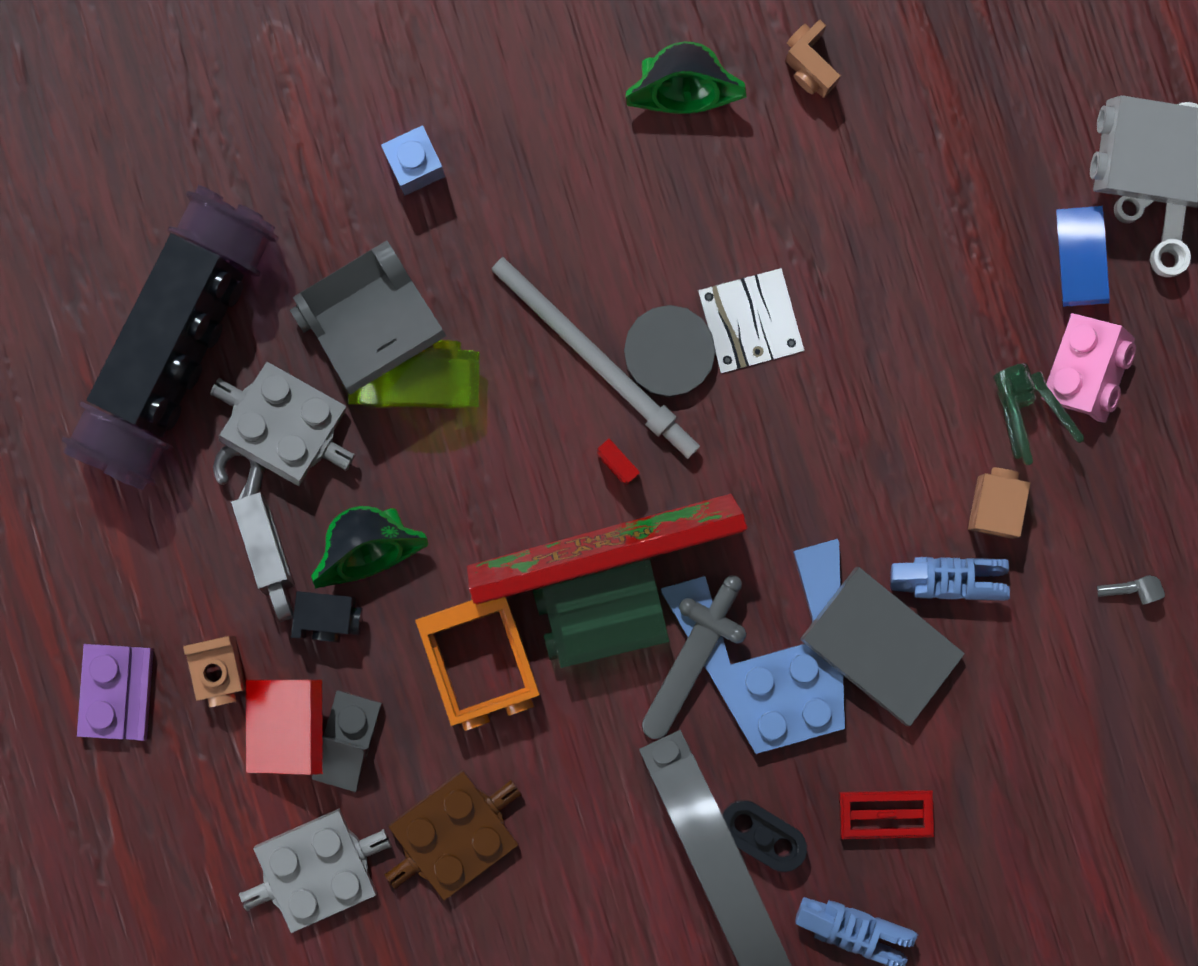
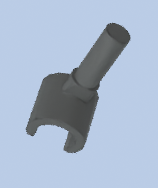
[1097,575,1165,605]

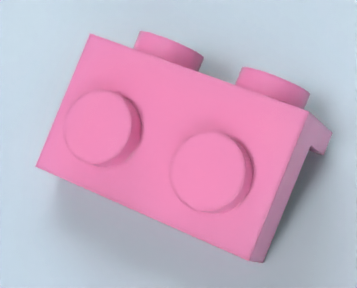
[1041,313,1136,423]

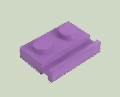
[77,644,154,741]

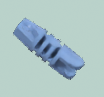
[890,557,1010,601]
[795,897,918,966]

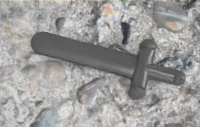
[642,575,747,739]

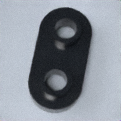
[722,800,807,872]

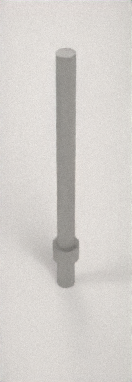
[491,257,700,459]

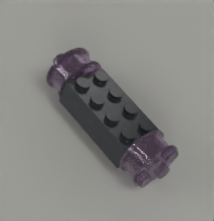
[61,185,279,490]

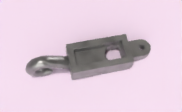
[213,445,294,622]

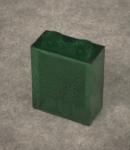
[533,558,670,668]

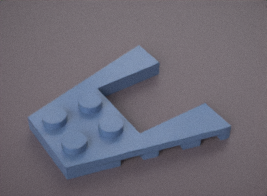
[661,539,845,754]

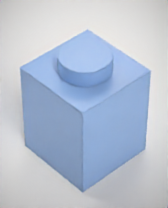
[381,125,446,196]

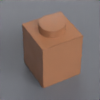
[968,467,1031,539]

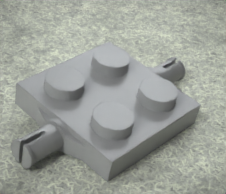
[210,362,356,486]
[239,808,392,933]

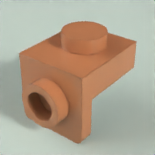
[785,20,841,98]

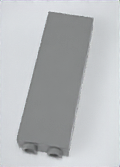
[1090,95,1198,208]

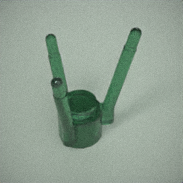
[993,363,1084,465]

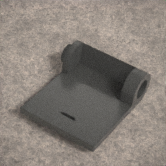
[290,240,446,394]

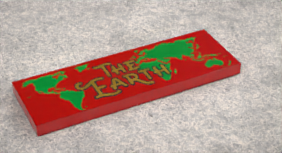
[467,494,747,605]

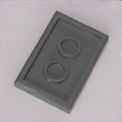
[800,567,965,726]

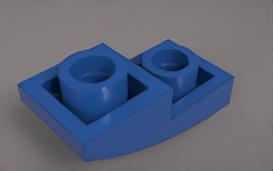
[1056,206,1110,307]

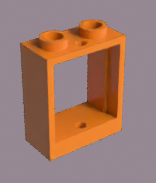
[415,597,540,731]

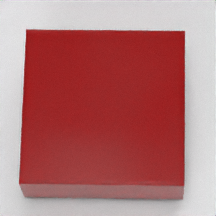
[597,438,640,486]

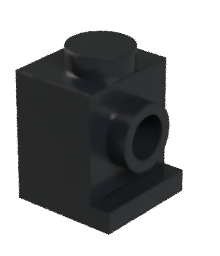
[291,591,363,642]

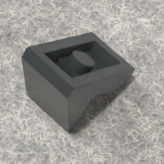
[312,690,383,792]

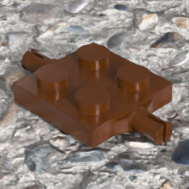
[384,769,522,900]

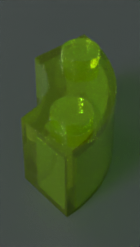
[348,340,480,409]

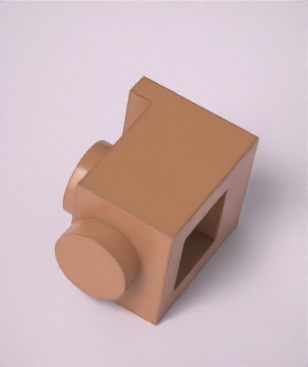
[183,636,246,708]

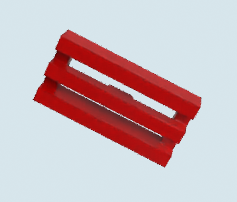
[839,790,934,839]

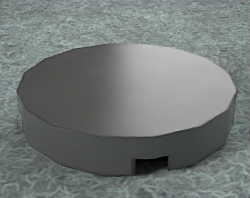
[624,305,715,397]

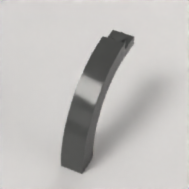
[639,730,792,966]

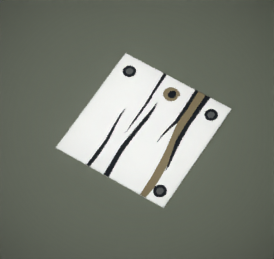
[698,268,804,373]

